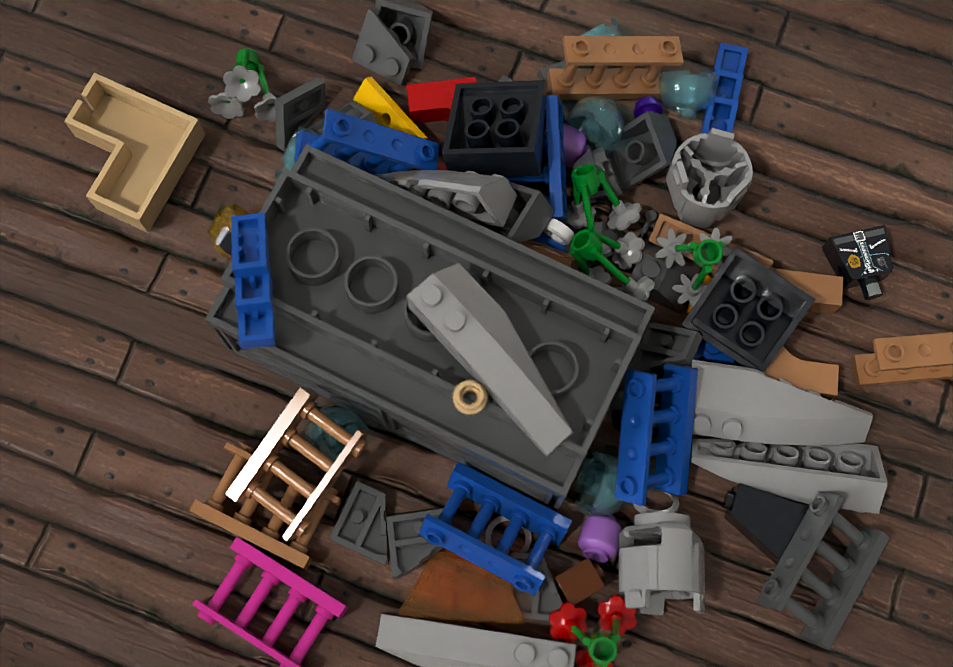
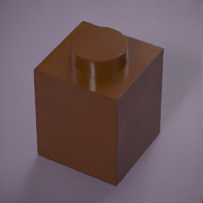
[553,558,606,605]

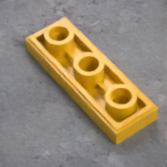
[353,77,427,139]

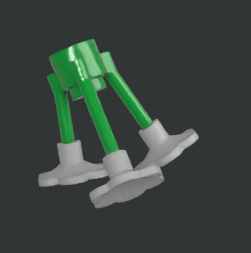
[208,48,277,122]
[560,164,642,254]
[569,227,655,302]

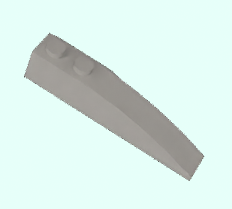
[374,170,517,227]
[407,263,573,456]
[690,360,873,445]
[691,439,888,514]
[376,614,576,667]

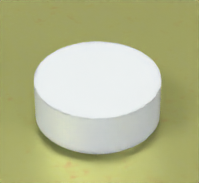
[543,218,574,245]

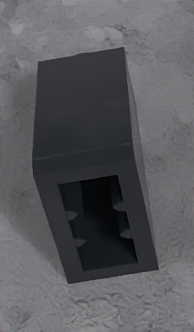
[722,484,809,565]

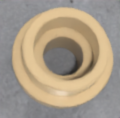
[453,380,488,415]

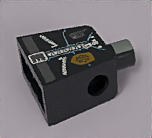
[822,225,893,300]

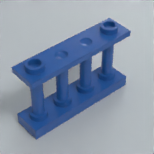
[505,95,568,221]
[294,109,439,175]
[615,364,698,506]
[419,461,572,596]

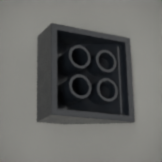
[442,80,546,177]
[681,245,816,372]

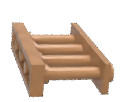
[546,36,684,100]
[851,332,953,387]
[226,387,370,541]
[189,442,343,571]

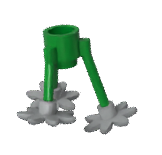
[655,228,732,309]

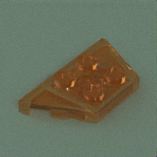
[399,552,525,624]

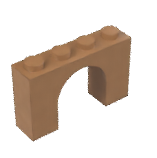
[764,268,843,400]

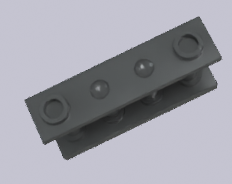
[756,492,890,650]

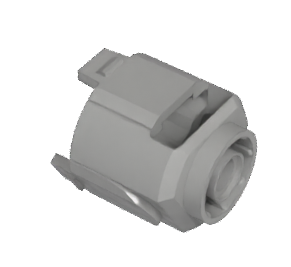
[666,128,753,228]
[619,512,706,616]

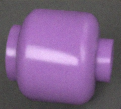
[547,124,590,167]
[578,512,623,563]

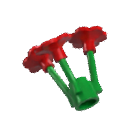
[549,594,637,667]

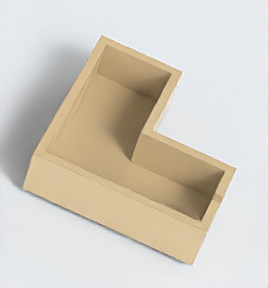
[64,73,206,233]

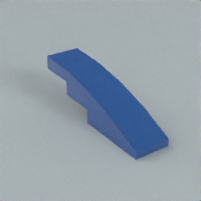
[700,42,749,134]
[231,212,276,349]

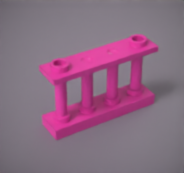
[192,537,349,667]

